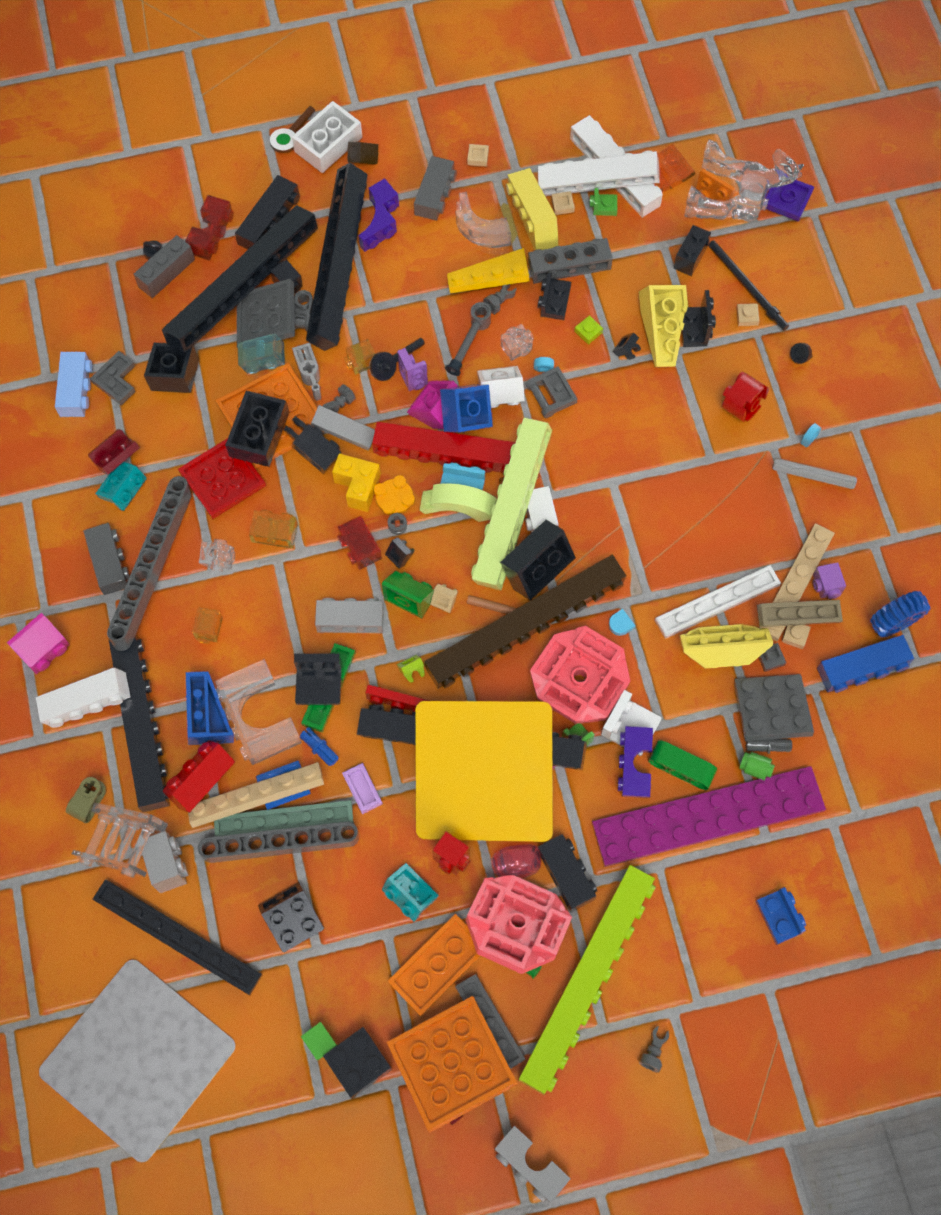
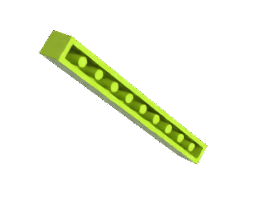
[518,865,656,1095]

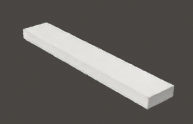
[655,565,781,639]

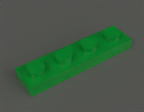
[301,643,356,733]

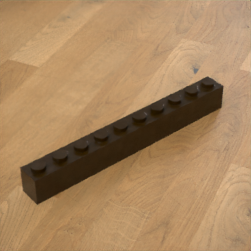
[424,554,627,689]

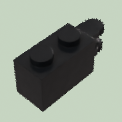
[283,416,341,474]

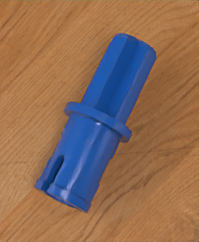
[300,727,339,766]

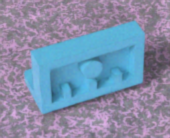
[441,463,485,490]

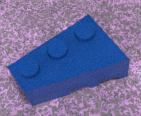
[186,671,234,745]

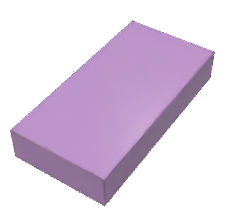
[342,763,383,814]

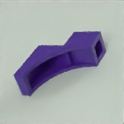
[358,178,399,252]

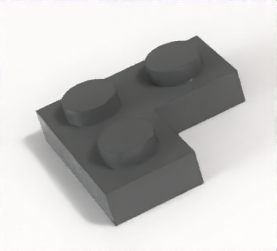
[90,351,135,405]

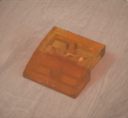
[655,143,695,192]

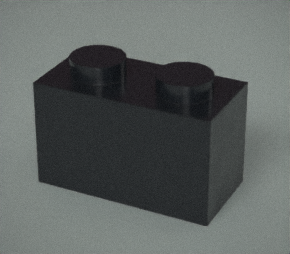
[673,225,711,277]

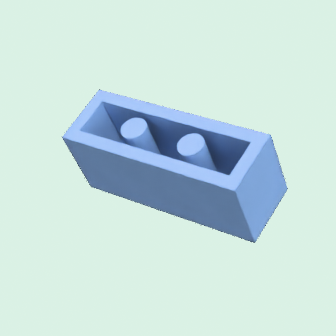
[55,352,93,417]

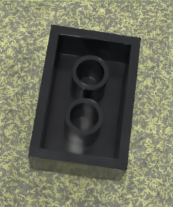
[225,390,289,467]
[500,519,576,601]

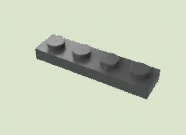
[455,974,525,1069]

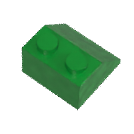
[382,571,434,619]

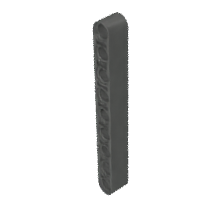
[107,476,192,651]

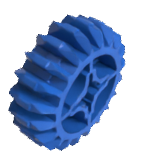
[870,591,930,637]

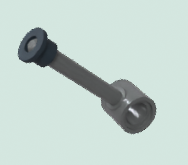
[445,302,491,376]

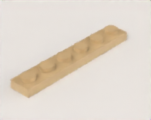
[759,523,835,641]
[188,762,324,828]

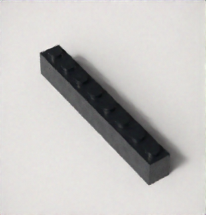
[108,635,170,812]

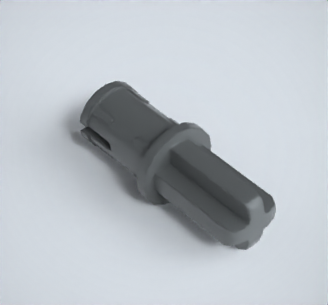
[746,739,792,754]

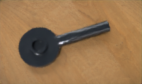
[370,338,425,381]

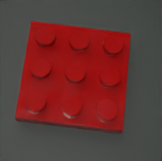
[178,438,266,520]

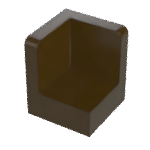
[347,142,379,164]

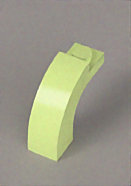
[419,483,497,522]

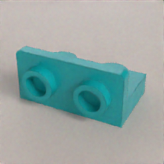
[95,462,146,511]
[382,863,439,922]

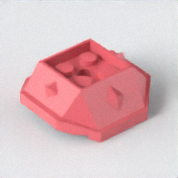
[530,626,630,724]
[466,875,572,974]

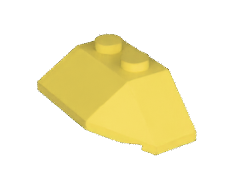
[680,624,773,668]

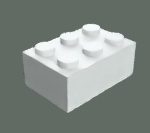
[292,101,363,173]

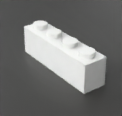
[36,667,131,728]

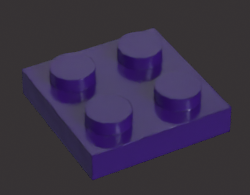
[762,173,814,221]

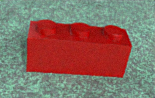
[163,740,235,813]

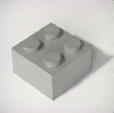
[138,831,189,893]

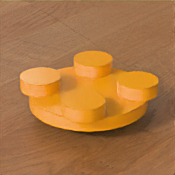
[374,475,415,514]

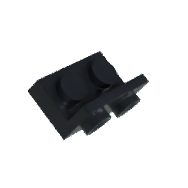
[538,272,572,320]

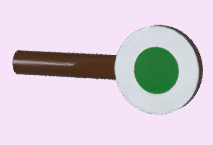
[270,106,315,153]

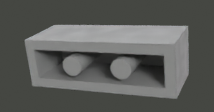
[315,598,384,633]

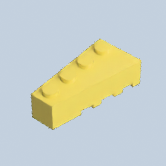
[506,168,558,250]

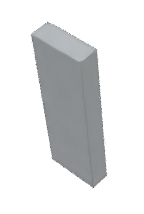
[311,405,375,450]

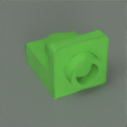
[590,188,617,216]

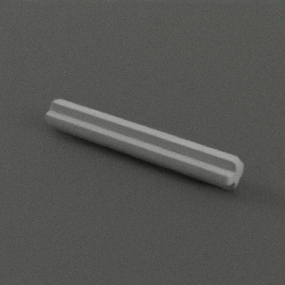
[773,458,857,489]

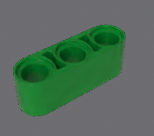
[648,740,718,790]

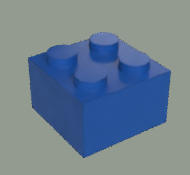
[440,384,493,432]

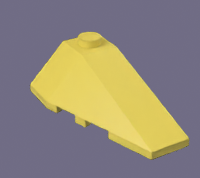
[639,285,688,367]

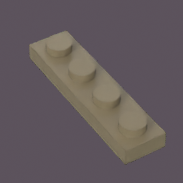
[757,600,843,627]

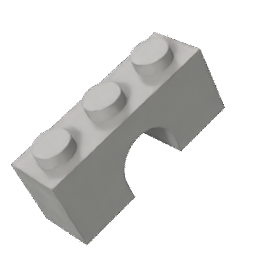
[494,1126,571,1203]

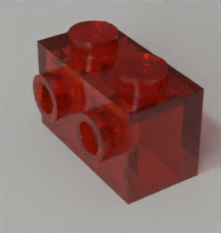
[337,516,382,570]

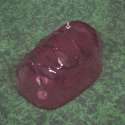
[491,844,542,879]

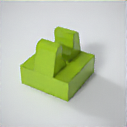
[397,655,425,683]

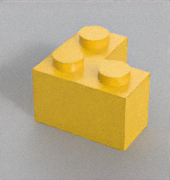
[332,454,381,512]

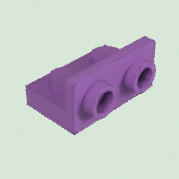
[397,348,428,391]

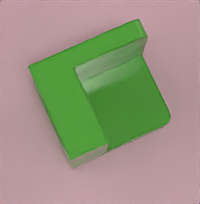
[562,723,595,746]
[301,1022,337,1060]

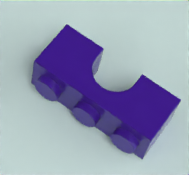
[618,726,653,798]

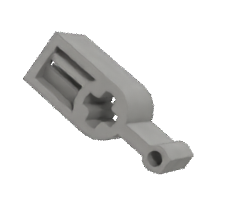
[292,343,322,401]

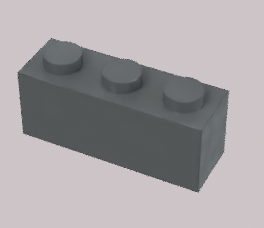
[414,156,457,221]
[133,235,195,299]
[83,523,130,595]

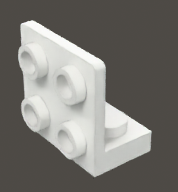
[601,690,662,756]

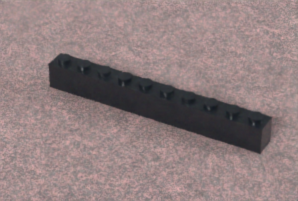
[306,162,368,351]
[162,205,318,354]
[357,705,587,770]

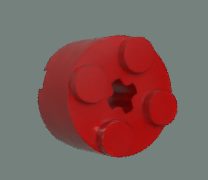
[721,371,769,422]

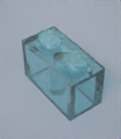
[238,334,285,374]

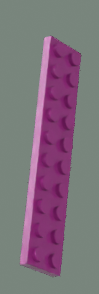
[592,766,826,867]

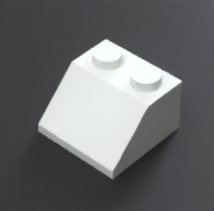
[477,366,525,408]

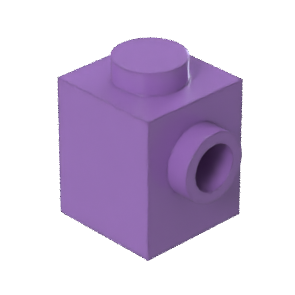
[813,562,846,599]

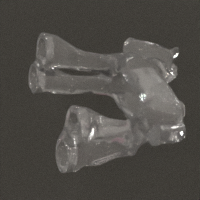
[684,139,804,222]

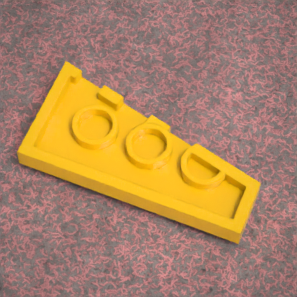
[447,248,530,293]

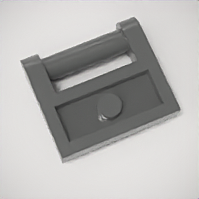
[525,366,578,418]

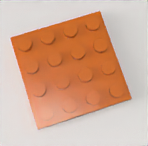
[215,363,324,468]
[387,996,518,1133]

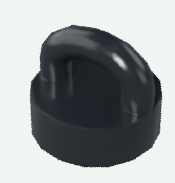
[143,240,163,260]
[790,343,813,364]

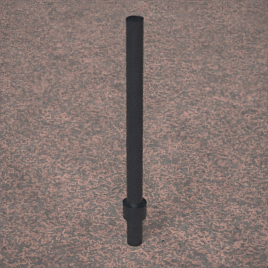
[708,240,789,331]

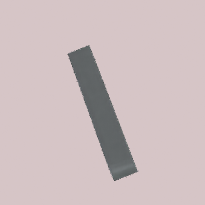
[198,822,359,863]

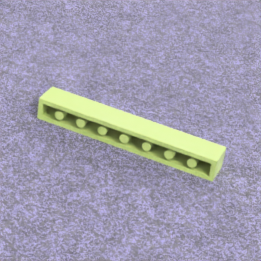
[471,418,552,590]

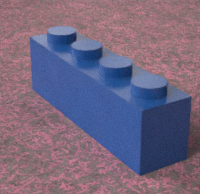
[817,635,915,693]

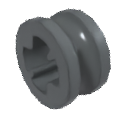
[388,513,407,535]

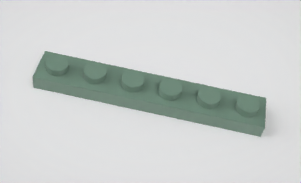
[214,800,354,837]

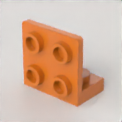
[695,168,742,214]

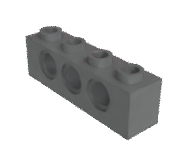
[528,238,613,284]

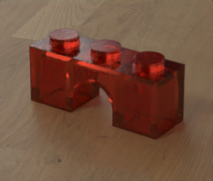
[185,195,234,261]

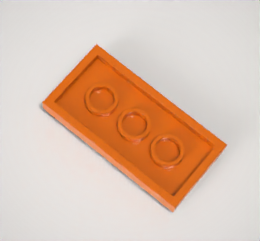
[387,914,481,1017]

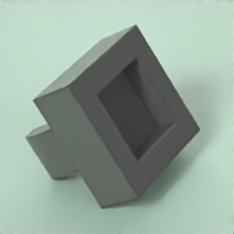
[758,643,786,672]

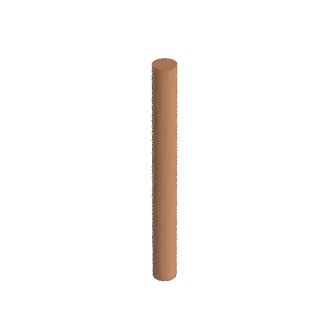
[467,595,551,626]

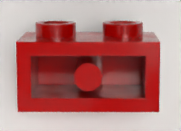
[432,831,470,875]

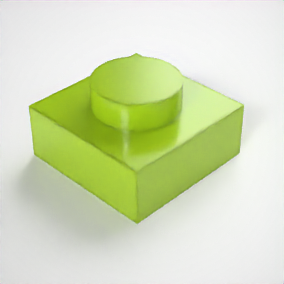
[574,315,604,344]

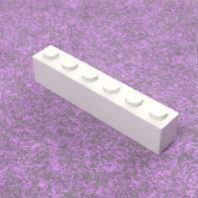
[570,115,663,218]
[538,151,660,196]

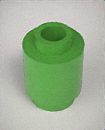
[739,752,775,781]

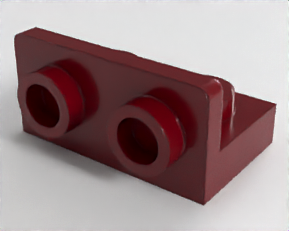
[88,429,140,475]

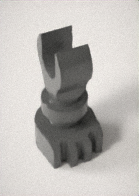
[483,284,517,315]
[323,384,356,413]
[639,1026,669,1073]

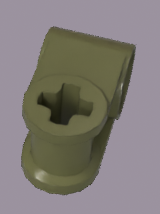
[66,777,106,824]

